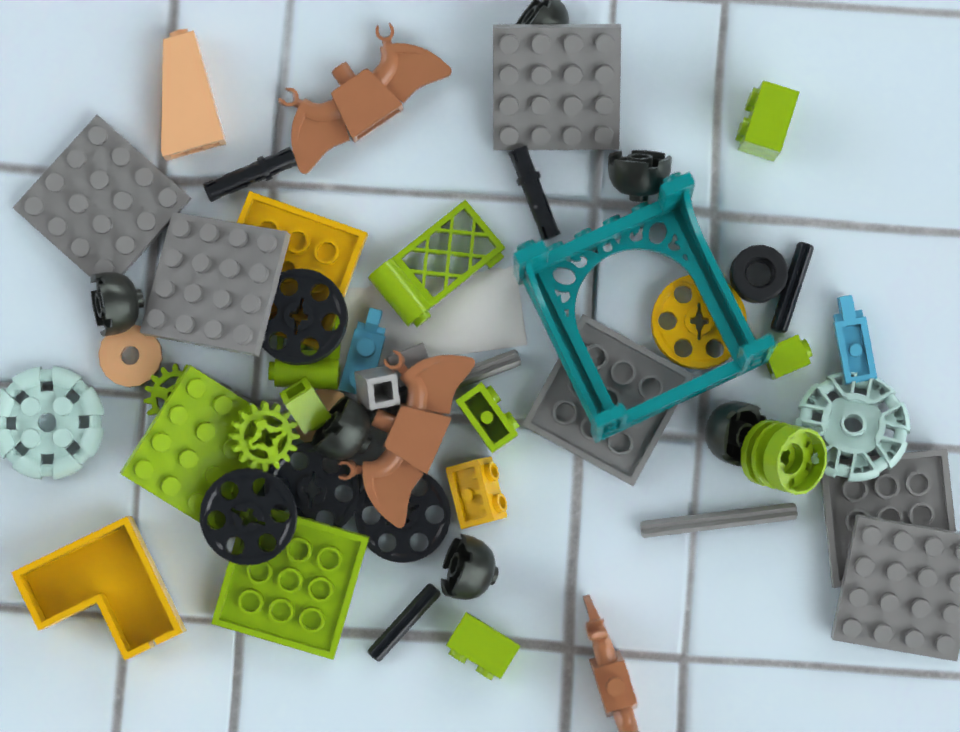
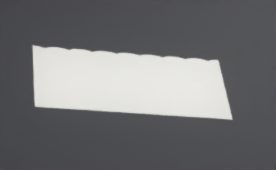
[334,265,527,372]

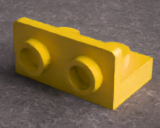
[445,456,507,529]

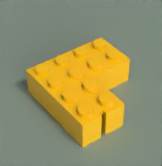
[11,516,187,661]

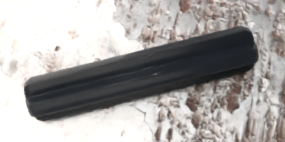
[770,242,814,333]
[368,583,441,662]

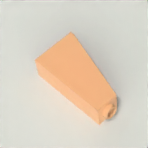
[161,29,227,161]

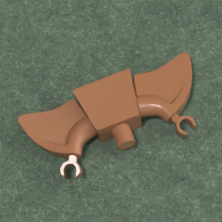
[278,23,452,174]
[338,350,475,528]
[582,594,639,732]

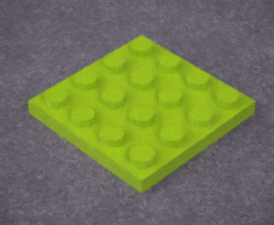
[120,365,296,529]
[211,508,370,660]

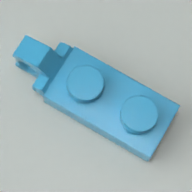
[833,295,877,385]
[339,308,386,395]

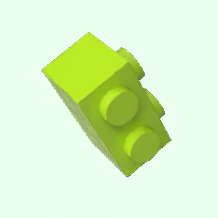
[455,382,520,454]

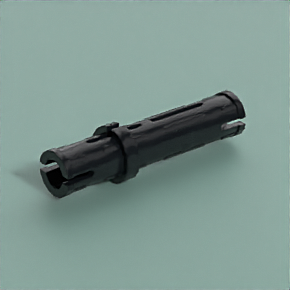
[508,146,561,241]
[203,147,297,202]

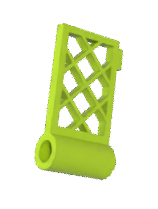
[368,200,505,327]
[268,316,341,390]

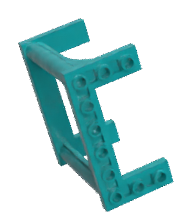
[513,172,777,443]

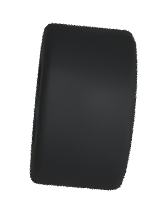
[729,245,788,303]

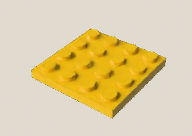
[237,191,368,350]

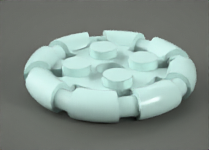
[0,366,105,480]
[795,372,910,482]

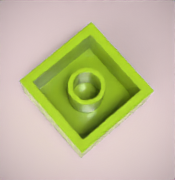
[735,80,800,162]

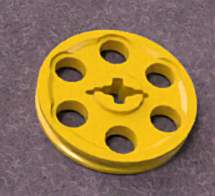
[651,275,747,370]

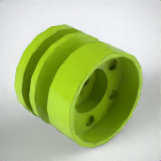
[741,419,827,495]

